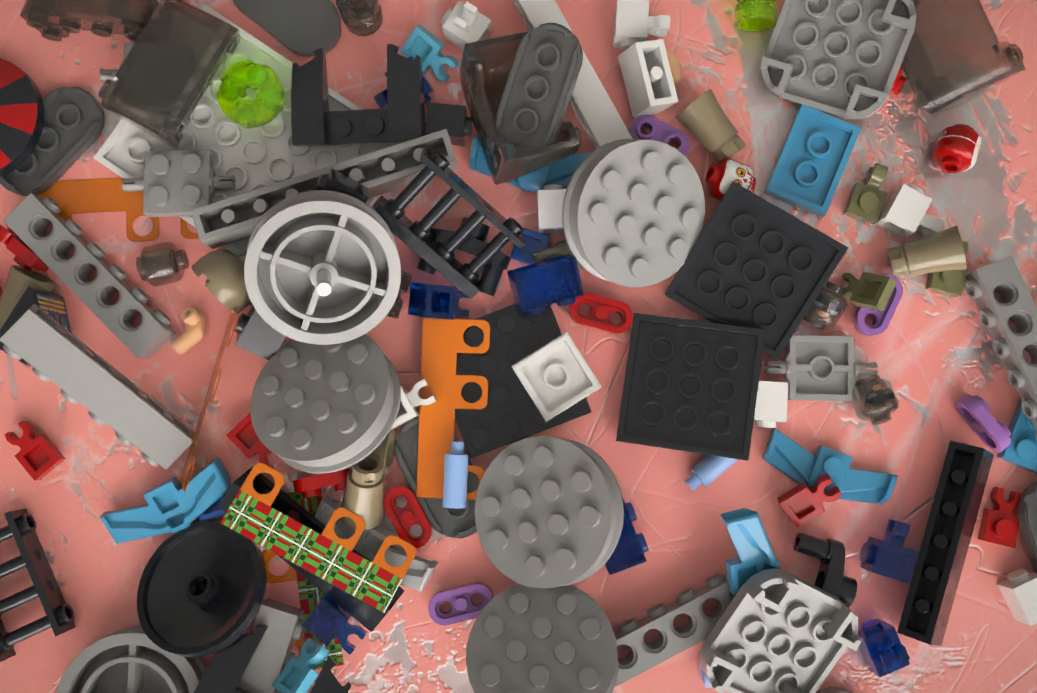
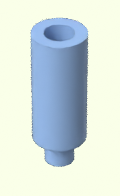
[442,441,469,509]
[685,455,738,491]

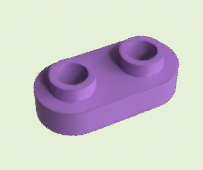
[629,115,690,156]
[853,274,903,336]
[955,394,1011,453]
[428,582,494,626]

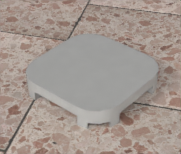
[760,0,917,120]
[700,568,862,693]

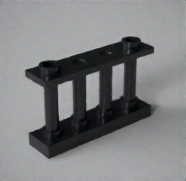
[372,147,525,299]
[0,508,76,662]

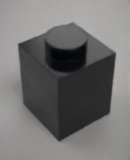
[425,102,473,146]

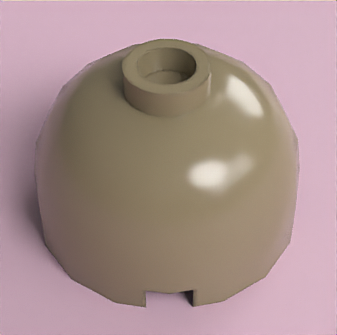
[191,249,250,314]

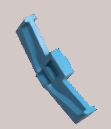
[470,135,592,193]
[762,428,898,505]
[100,457,231,544]
[721,508,781,596]

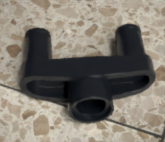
[417,217,511,296]
[793,532,857,607]

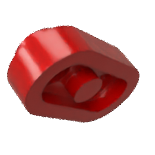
[569,293,633,334]
[293,468,350,499]
[383,485,432,548]

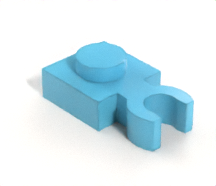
[399,24,459,82]
[272,638,329,693]

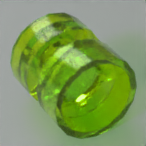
[734,0,777,32]

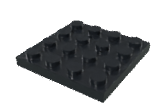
[665,181,848,360]
[455,292,592,458]
[616,313,766,461]

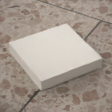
[512,332,602,422]

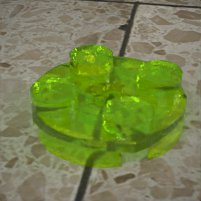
[217,61,285,129]

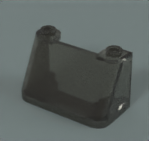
[99,0,240,150]
[901,0,1026,114]
[460,30,582,185]

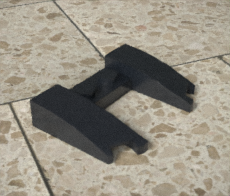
[291,44,426,147]
[194,625,352,693]

